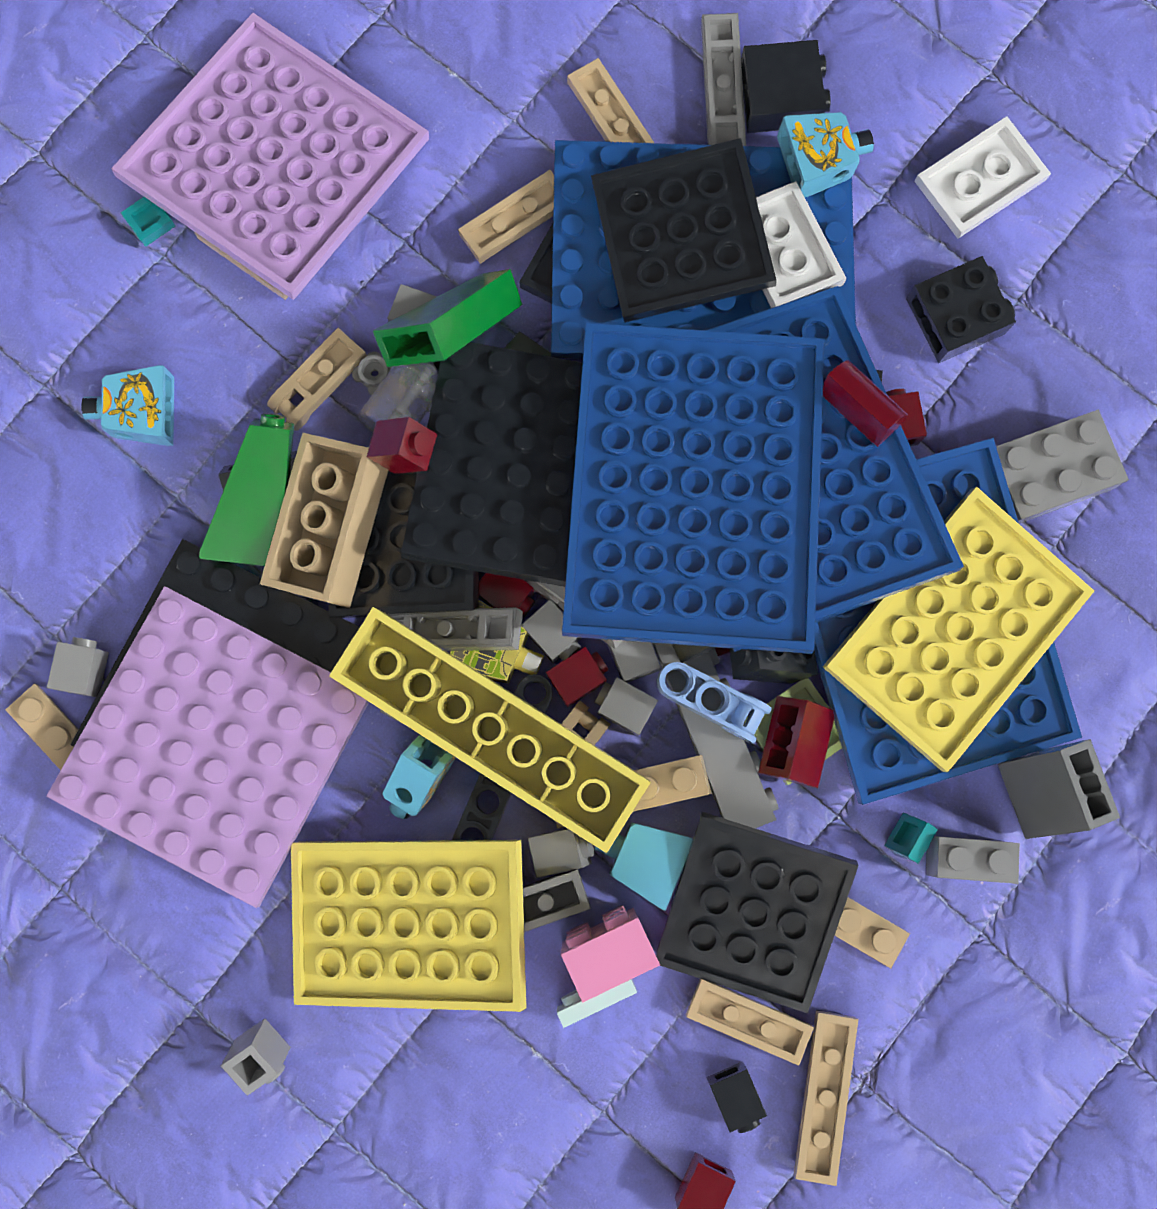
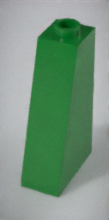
[373,269,523,367]
[199,414,294,566]

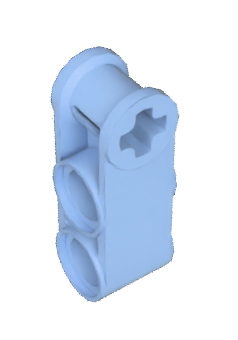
[656,662,772,744]

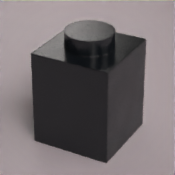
[706,1061,767,1133]

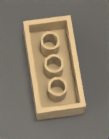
[260,433,388,608]

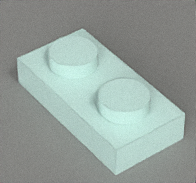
[557,979,637,1028]

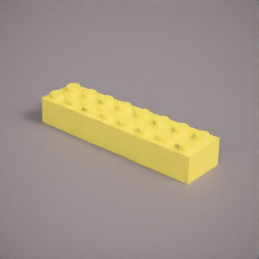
[329,607,651,853]

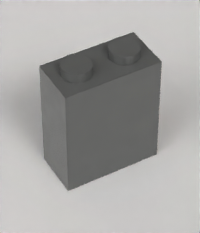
[998,739,1120,839]

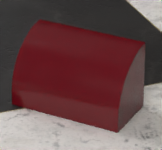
[823,360,908,447]
[758,696,835,788]

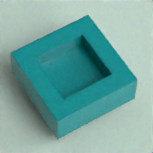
[120,197,176,247]
[884,812,938,864]

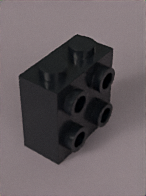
[741,40,831,133]
[906,256,1016,364]
[729,648,818,684]

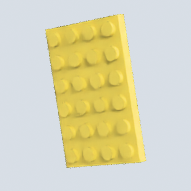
[823,487,1094,772]
[291,840,527,1012]

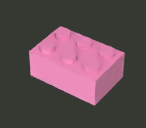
[561,905,660,1003]

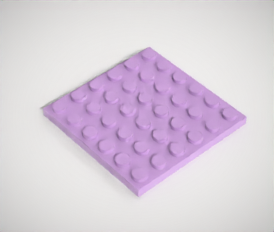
[111,13,429,300]
[46,586,369,908]

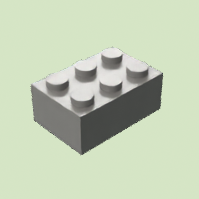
[996,409,1129,524]

